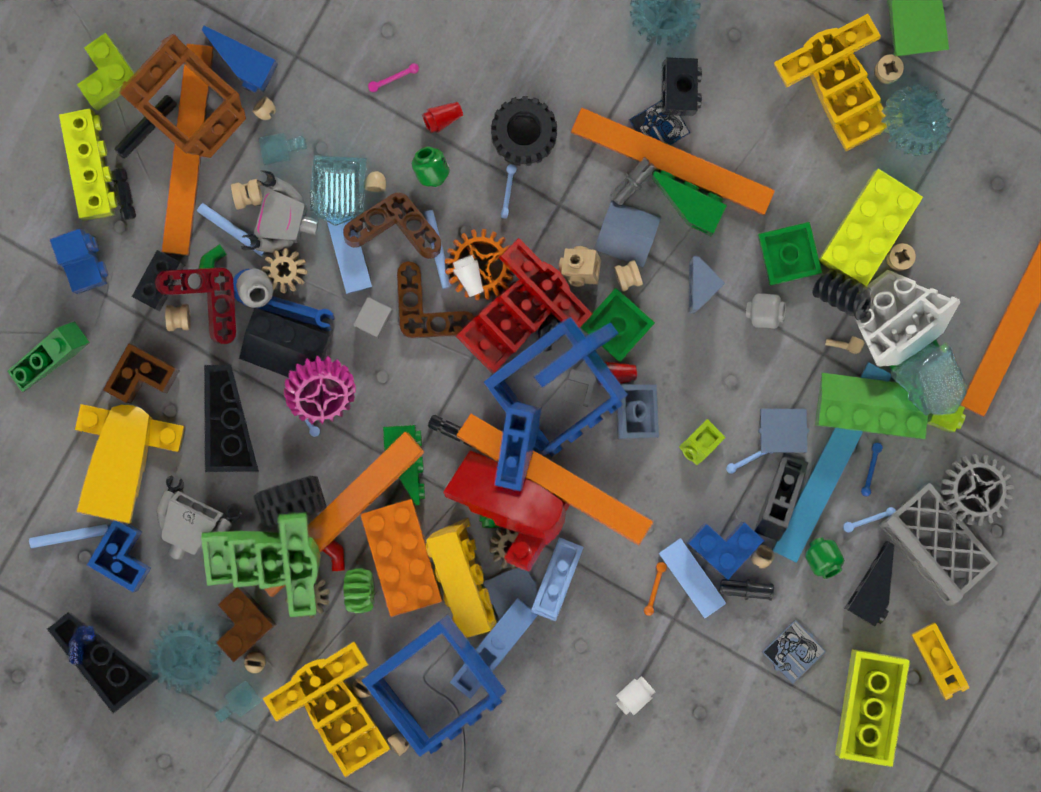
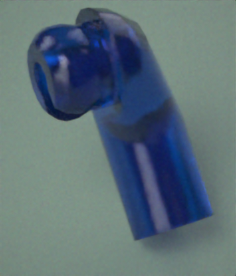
[68,625,95,664]

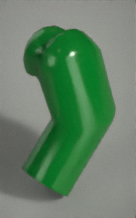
[198,244,227,280]

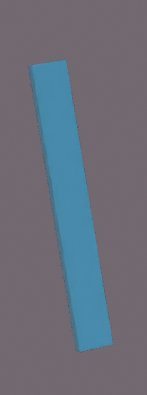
[772,362,892,563]

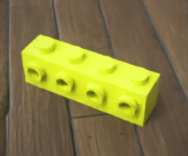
[59,108,117,221]

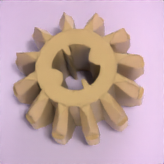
[262,248,308,294]

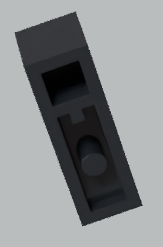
[754,453,808,542]
[844,541,894,627]

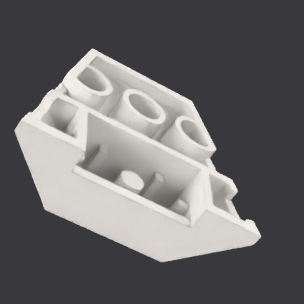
[854,270,960,366]

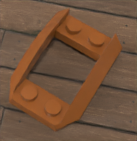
[119,34,246,158]

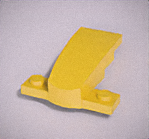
[774,13,893,152]
[75,404,185,524]
[263,642,391,777]

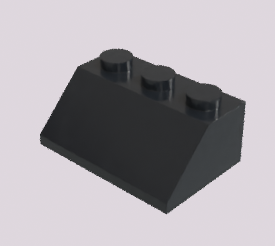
[239,308,332,378]

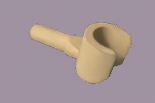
[825,336,864,354]

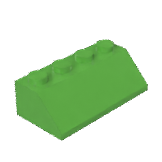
[815,373,929,439]

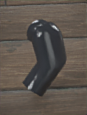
[538,313,560,352]

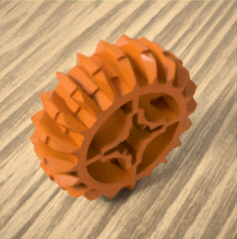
[445,229,514,301]

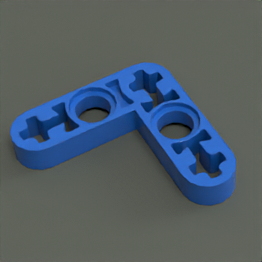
[534,323,619,388]

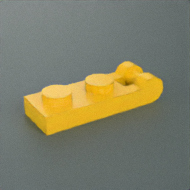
[911,622,969,701]

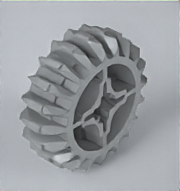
[941,454,1014,526]

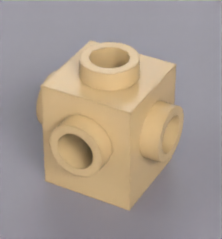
[559,246,601,287]

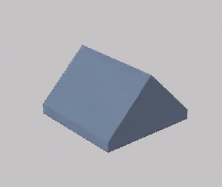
[594,200,661,267]
[689,256,725,314]
[616,385,659,439]

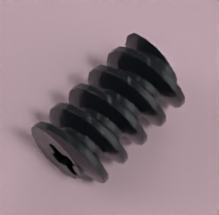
[812,269,872,320]

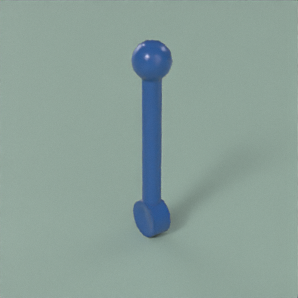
[861,443,883,497]

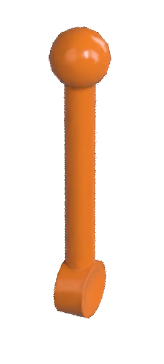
[644,562,667,616]

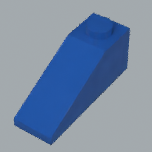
[202,25,278,93]
[495,402,542,491]

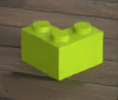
[77,33,134,111]

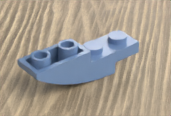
[450,598,538,699]

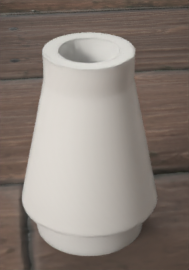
[453,255,484,297]

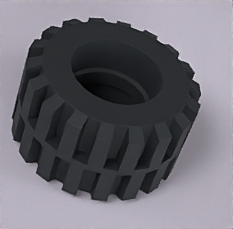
[491,96,557,166]
[254,475,327,528]

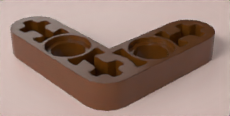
[343,192,441,259]
[397,261,474,338]

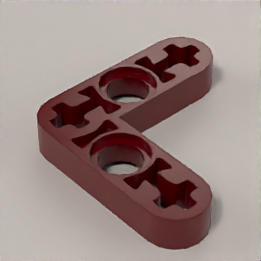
[155,268,236,344]

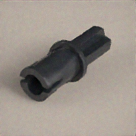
[720,579,774,601]

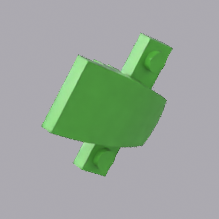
[887,0,949,57]
[201,513,321,617]

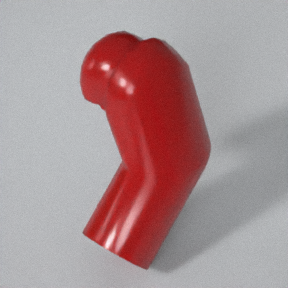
[321,539,345,571]

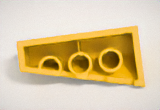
[426,517,497,638]

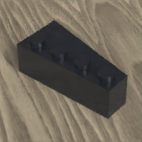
[204,365,259,472]
[47,612,157,713]

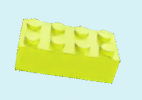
[819,169,923,288]
[835,649,910,767]

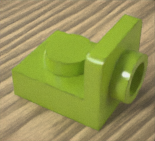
[679,419,726,465]

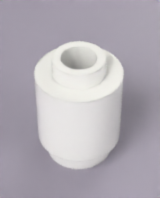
[616,676,655,715]

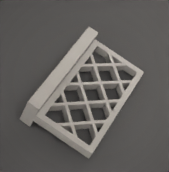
[879,482,998,605]

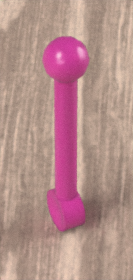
[368,63,419,93]

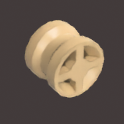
[874,55,904,84]
[886,243,916,272]
[614,260,643,292]
[165,304,191,331]

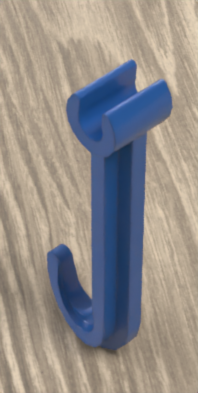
[233,269,335,332]

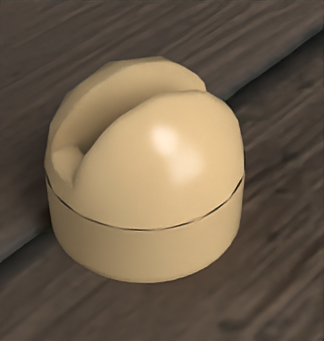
[252,97,276,120]
[365,171,386,192]
[751,545,775,568]
[244,652,266,673]
[352,676,371,698]
[387,733,410,756]

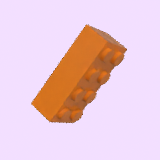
[360,499,443,617]

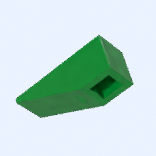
[652,170,727,236]
[7,321,90,392]
[383,425,425,505]

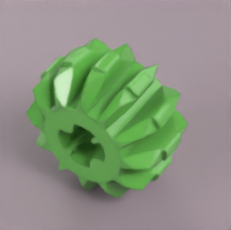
[343,569,375,613]

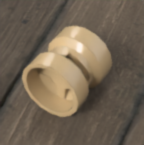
[231,179,262,210]

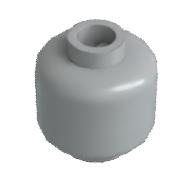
[236,269,273,308]
[746,294,786,329]

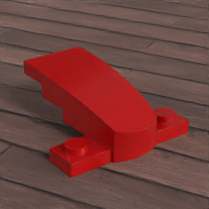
[456,238,592,374]
[443,450,570,572]

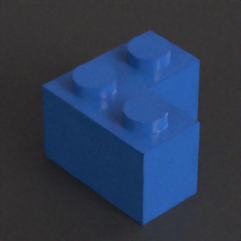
[49,229,108,294]
[87,520,151,592]
[686,522,764,580]

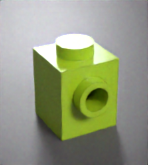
[927,397,966,433]

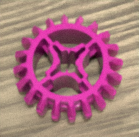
[283,356,356,425]

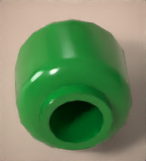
[411,147,450,187]
[805,537,845,579]

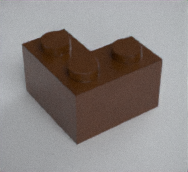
[103,343,180,404]
[216,587,277,663]

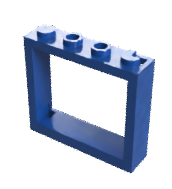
[484,317,628,457]
[361,614,506,757]

